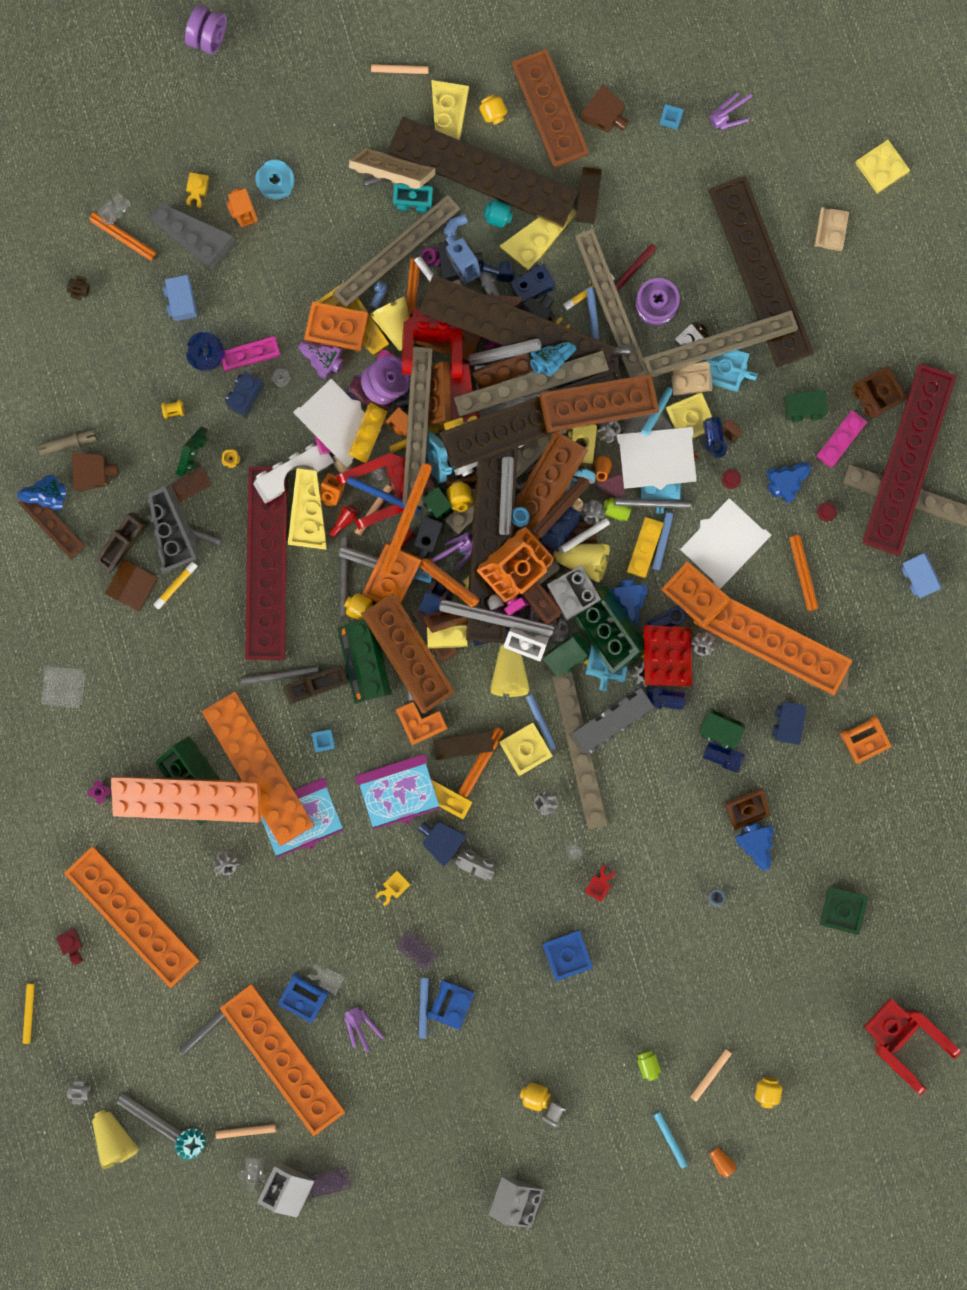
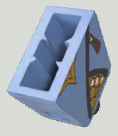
[444,235,481,285]

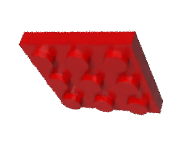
[644,625,692,687]

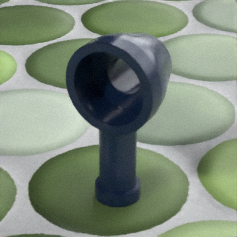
[480,261,515,282]

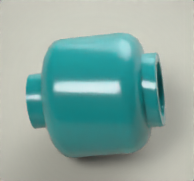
[483,200,513,228]

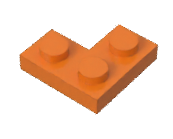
[396,702,448,745]

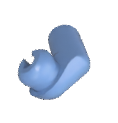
[444,214,468,237]
[369,281,388,310]

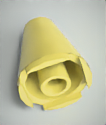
[370,297,415,351]
[554,544,610,583]
[490,643,529,697]
[92,1110,139,1169]

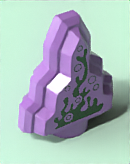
[298,341,344,380]

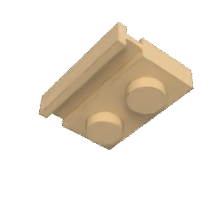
[814,207,849,251]
[672,362,712,396]

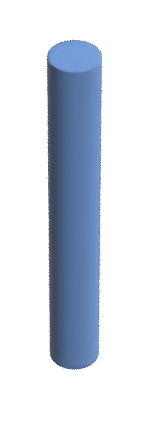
[587,288,600,341]
[652,512,674,571]
[526,694,556,751]
[419,978,429,1038]

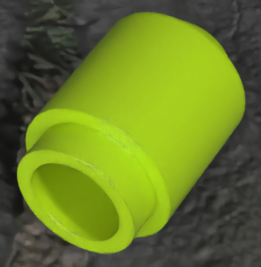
[602,497,632,521]
[637,1050,662,1081]

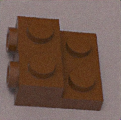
[852,366,908,419]

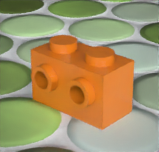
[226,188,258,227]

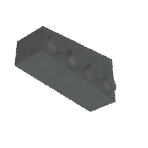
[149,203,236,271]
[148,485,203,573]
[569,688,654,754]

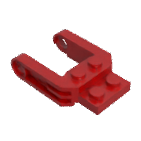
[401,308,462,378]
[336,453,434,530]
[863,998,962,1096]

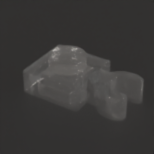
[308,964,345,995]

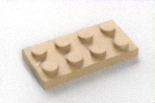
[349,148,436,189]

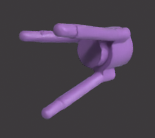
[709,92,753,130]
[431,532,472,571]
[344,1007,384,1052]

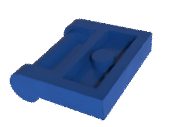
[278,972,330,1023]
[427,979,475,1030]

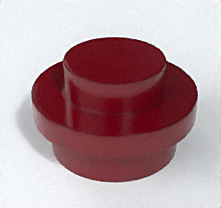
[721,469,741,489]
[817,502,837,522]

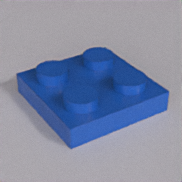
[542,930,593,981]

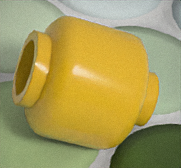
[479,94,507,125]
[446,482,474,512]
[344,593,373,621]
[755,1077,783,1108]
[520,1082,551,1112]

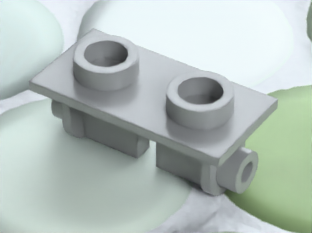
[455,848,497,880]

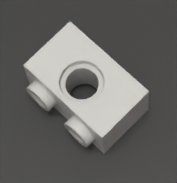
[503,628,550,661]

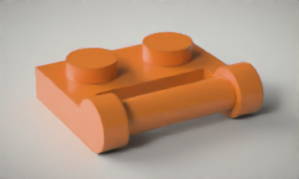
[840,715,892,764]

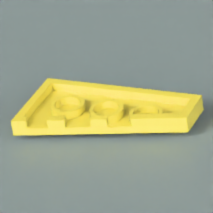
[431,80,469,140]
[499,208,577,272]
[288,467,327,550]

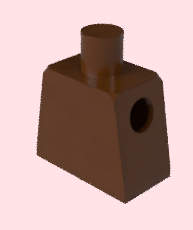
[581,85,629,133]
[72,452,119,492]

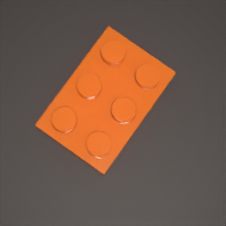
[304,301,369,352]
[362,542,422,603]
[661,561,731,629]

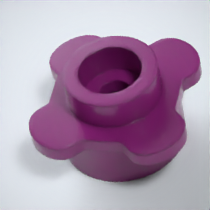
[421,247,441,267]
[87,780,111,804]

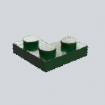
[176,426,208,477]

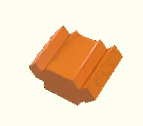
[476,527,554,602]

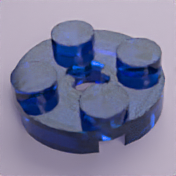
[186,332,225,371]

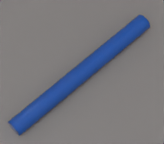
[347,476,421,515]

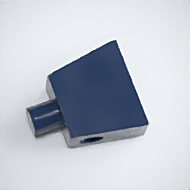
[418,821,467,866]

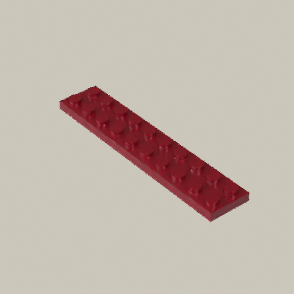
[861,363,956,556]
[245,466,288,660]

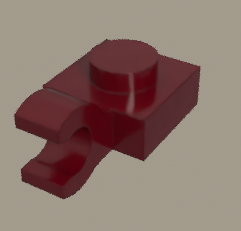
[56,929,83,965]

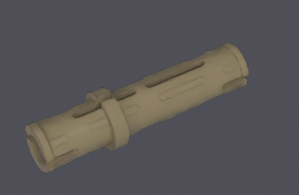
[38,429,98,456]

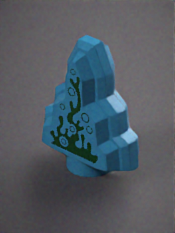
[529,342,576,377]

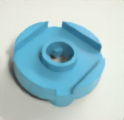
[256,160,295,200]

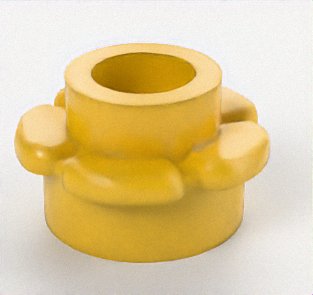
[221,449,240,468]

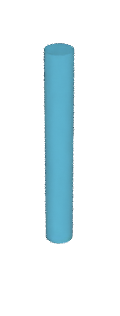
[641,387,673,436]
[653,1111,688,1169]

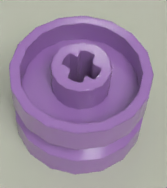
[185,4,227,55]
[636,278,680,326]
[361,355,411,404]

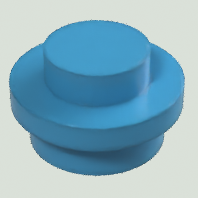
[511,507,530,527]

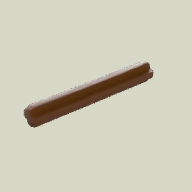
[533,477,590,538]

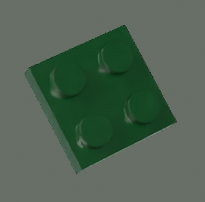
[819,886,868,935]

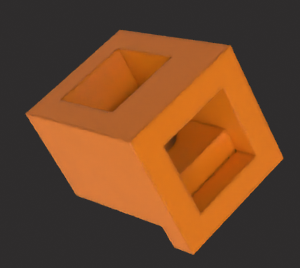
[386,408,408,438]
[320,473,346,506]

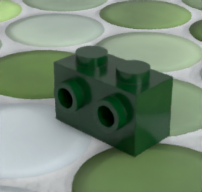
[783,390,828,423]
[423,487,455,520]
[543,631,591,677]
[699,707,746,749]

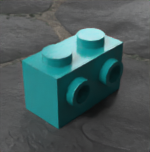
[393,184,433,213]

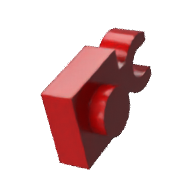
[584,865,615,902]

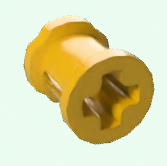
[161,399,185,420]

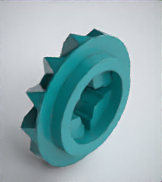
[175,1128,206,1160]

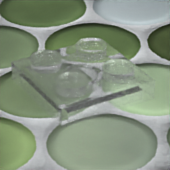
[41,666,86,709]

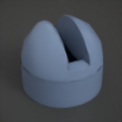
[709,889,725,906]

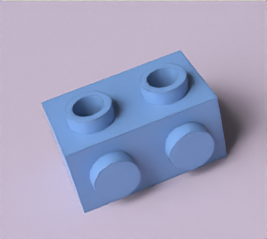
[163,275,198,322]
[901,551,942,598]

